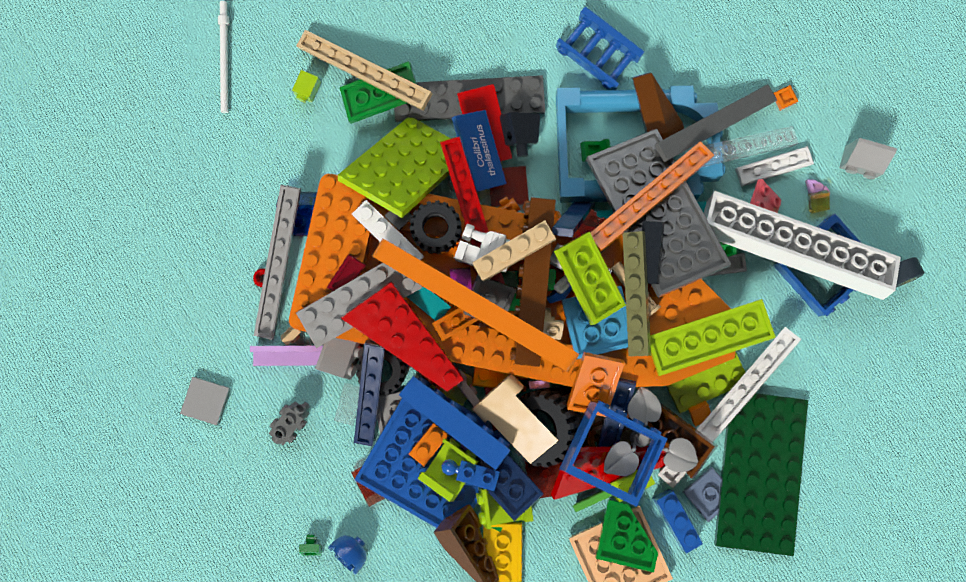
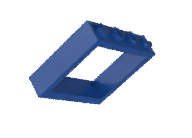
[773,213,861,317]
[559,401,667,507]

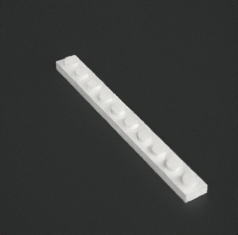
[658,327,801,488]

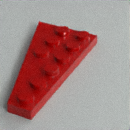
[341,281,464,391]
[551,446,667,500]

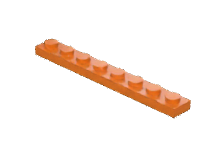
[591,141,714,252]

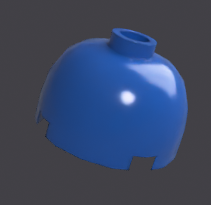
[328,535,367,575]

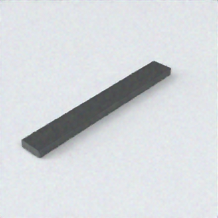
[654,84,777,162]

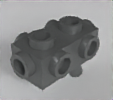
[269,401,310,446]

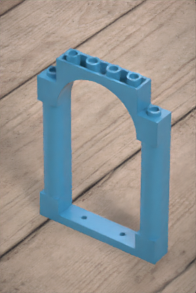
[556,86,725,203]

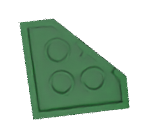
[595,499,658,573]

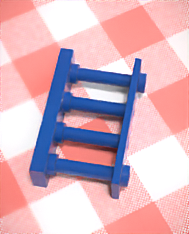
[556,7,644,90]

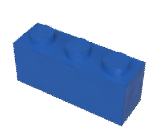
[653,489,703,554]

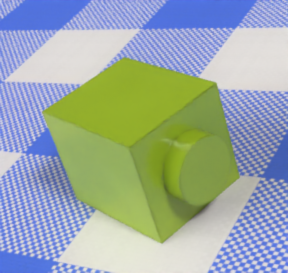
[292,70,321,103]

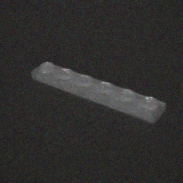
[702,126,799,167]

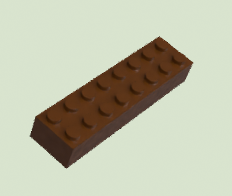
[510,197,556,367]

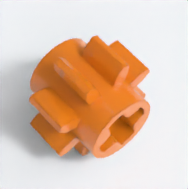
[498,196,521,212]

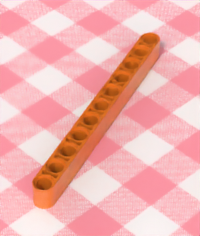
[372,238,579,373]

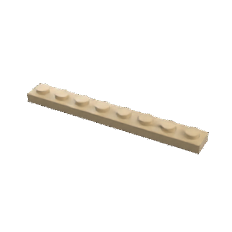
[296,30,433,111]

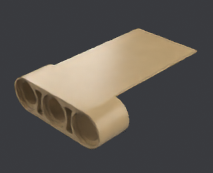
[472,374,558,464]

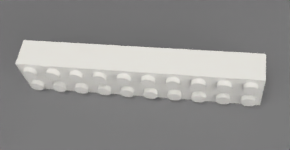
[703,191,901,300]

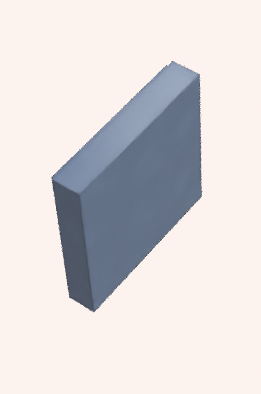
[682,467,722,522]

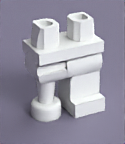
[454,224,510,273]

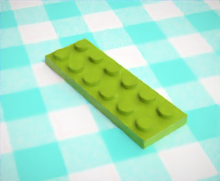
[650,299,776,376]

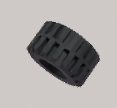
[410,200,462,254]
[356,349,406,396]

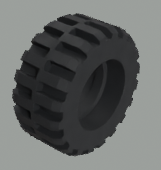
[510,388,583,467]

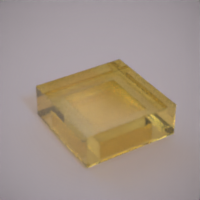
[808,190,830,213]

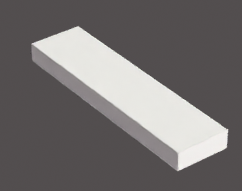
[735,146,814,187]

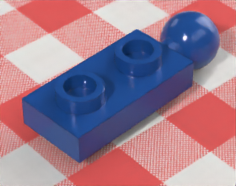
[442,459,500,491]

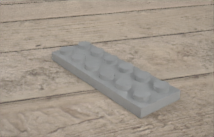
[296,263,423,348]

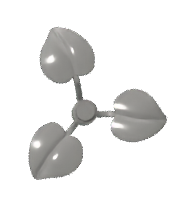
[604,387,698,476]

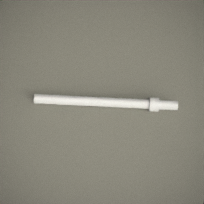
[218,1,229,113]

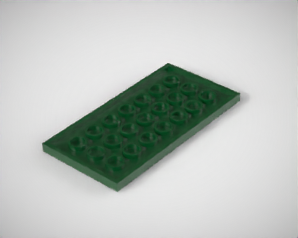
[714,393,808,556]

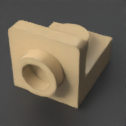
[543,308,564,340]

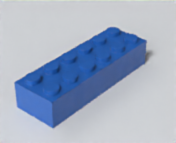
[399,376,511,470]

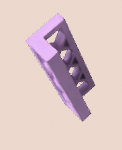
[250,346,323,366]

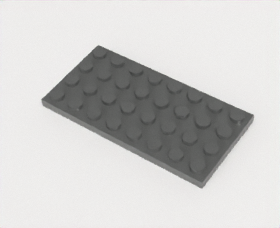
[586,129,731,298]

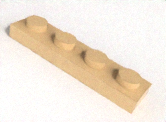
[472,221,556,282]

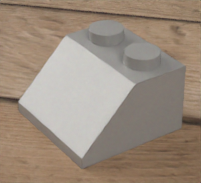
[839,138,897,179]
[315,338,364,380]

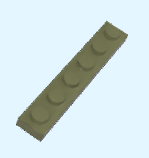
[623,231,651,356]

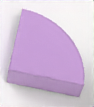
[805,179,830,199]

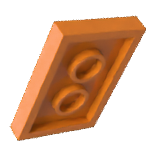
[567,352,625,417]

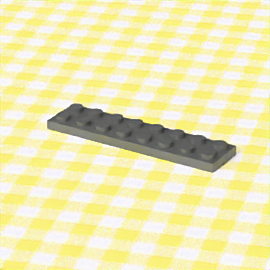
[394,75,545,122]

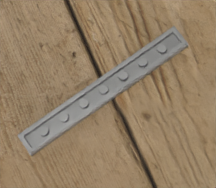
[254,184,301,340]

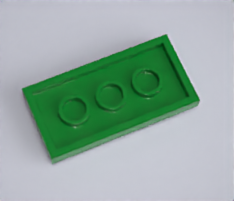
[339,61,417,124]

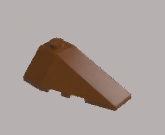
[632,72,684,140]
[433,504,499,582]

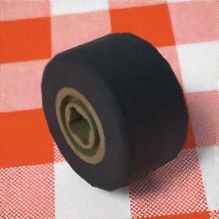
[896,257,924,287]

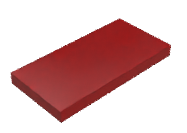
[457,84,512,162]

